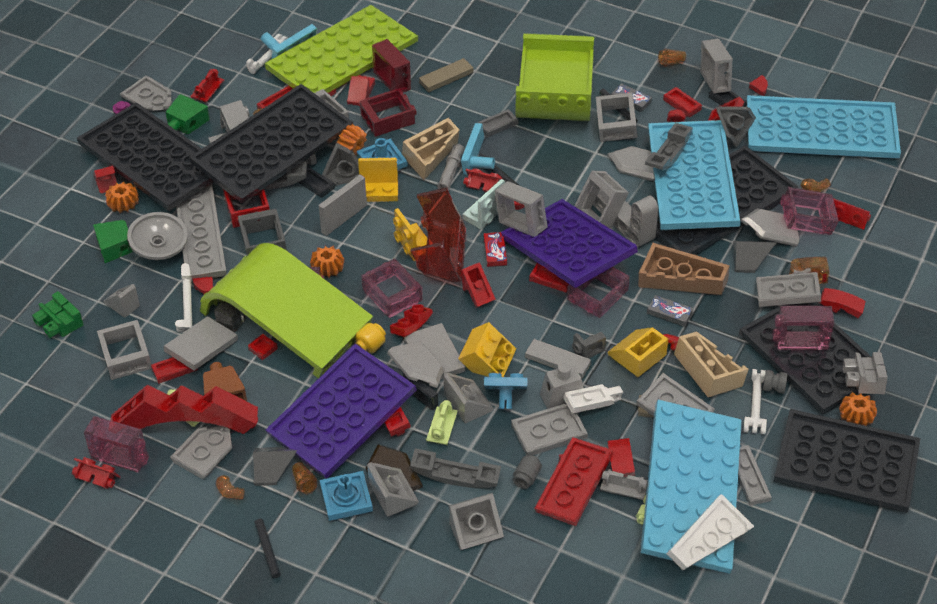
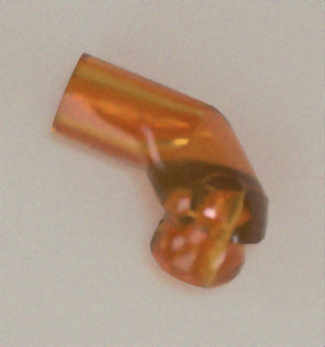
[801,178,831,194]
[216,475,245,499]

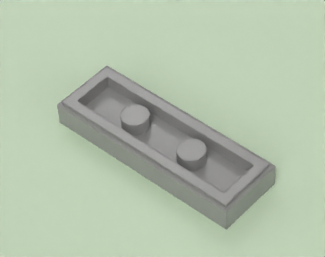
[525,339,591,378]
[738,445,772,506]

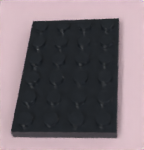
[739,302,888,414]
[774,409,921,513]

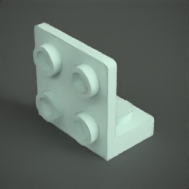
[463,179,505,229]

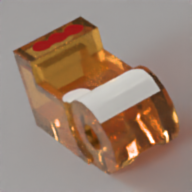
[789,257,829,284]

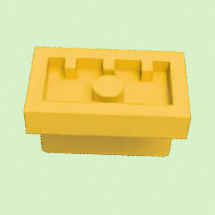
[358,158,398,202]
[393,208,435,261]

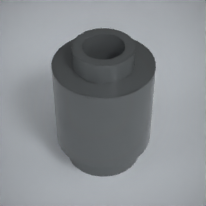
[513,455,542,489]

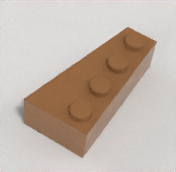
[639,243,730,295]

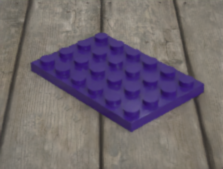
[501,199,638,288]
[265,344,417,479]

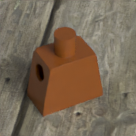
[203,362,247,401]

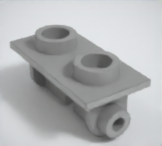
[600,469,648,500]

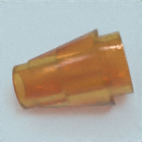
[658,48,686,66]
[292,462,317,494]

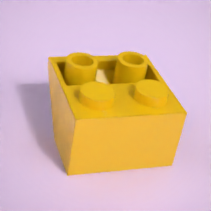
[458,322,516,377]
[608,327,668,377]

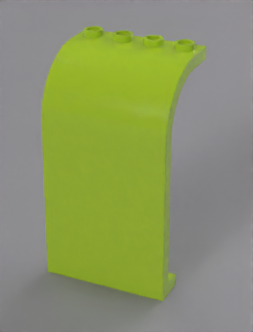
[516,34,594,121]
[200,243,373,379]

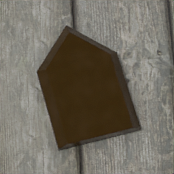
[366,444,423,491]

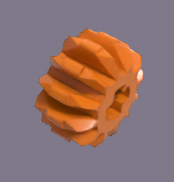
[337,124,366,156]
[105,181,139,213]
[310,245,344,278]
[839,392,877,426]

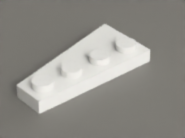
[667,494,754,570]

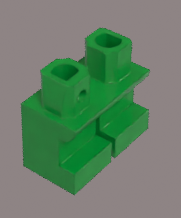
[32,291,84,338]

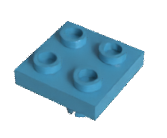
[357,138,408,170]
[484,373,527,409]
[320,471,373,521]

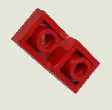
[819,288,866,318]
[390,304,433,337]
[608,438,635,477]

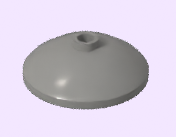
[127,212,188,260]

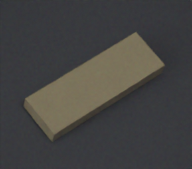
[419,58,474,92]

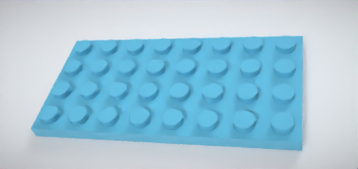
[746,95,901,158]
[648,120,740,230]
[641,400,741,574]

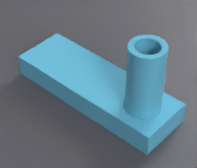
[261,24,317,59]
[461,123,495,175]

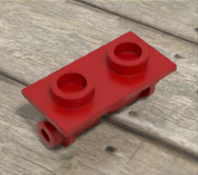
[191,68,224,102]
[463,169,503,192]
[828,198,871,230]
[72,457,121,489]

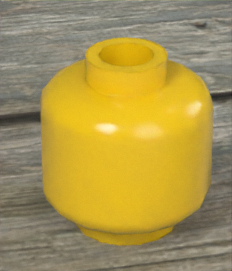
[355,323,386,354]

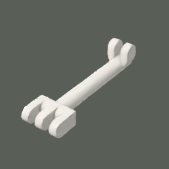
[247,34,288,74]
[175,263,192,333]
[743,369,767,435]

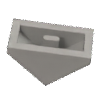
[104,284,140,317]

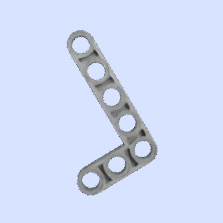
[583,186,658,247]

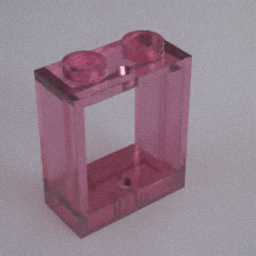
[781,187,839,235]
[361,258,423,318]
[567,267,630,318]
[773,306,834,350]
[84,416,149,473]

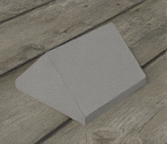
[444,372,494,423]
[367,462,419,517]
[449,493,504,550]

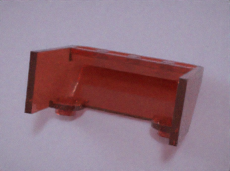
[411,188,466,283]

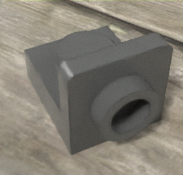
[572,332,606,359]

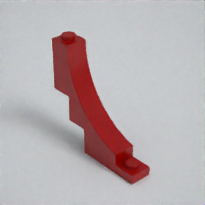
[109,385,258,435]

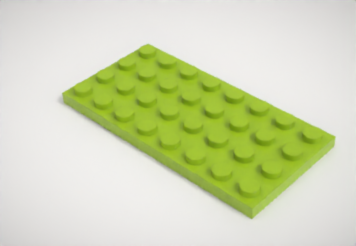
[265,5,418,93]

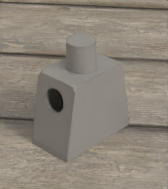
[540,363,584,409]

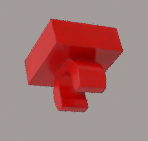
[384,407,411,437]

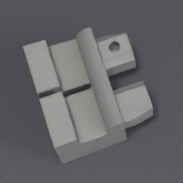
[842,352,888,394]

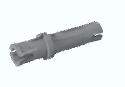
[437,144,465,192]

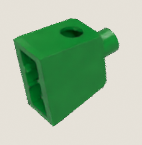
[166,94,210,134]
[93,220,133,263]

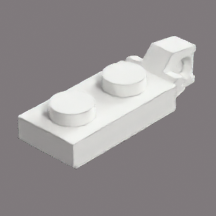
[563,384,623,414]

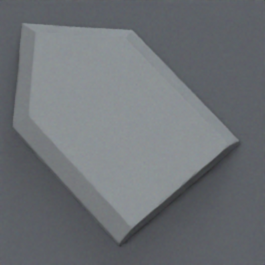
[120,75,171,111]
[607,146,655,182]
[741,209,799,246]
[388,341,445,388]
[170,426,232,479]

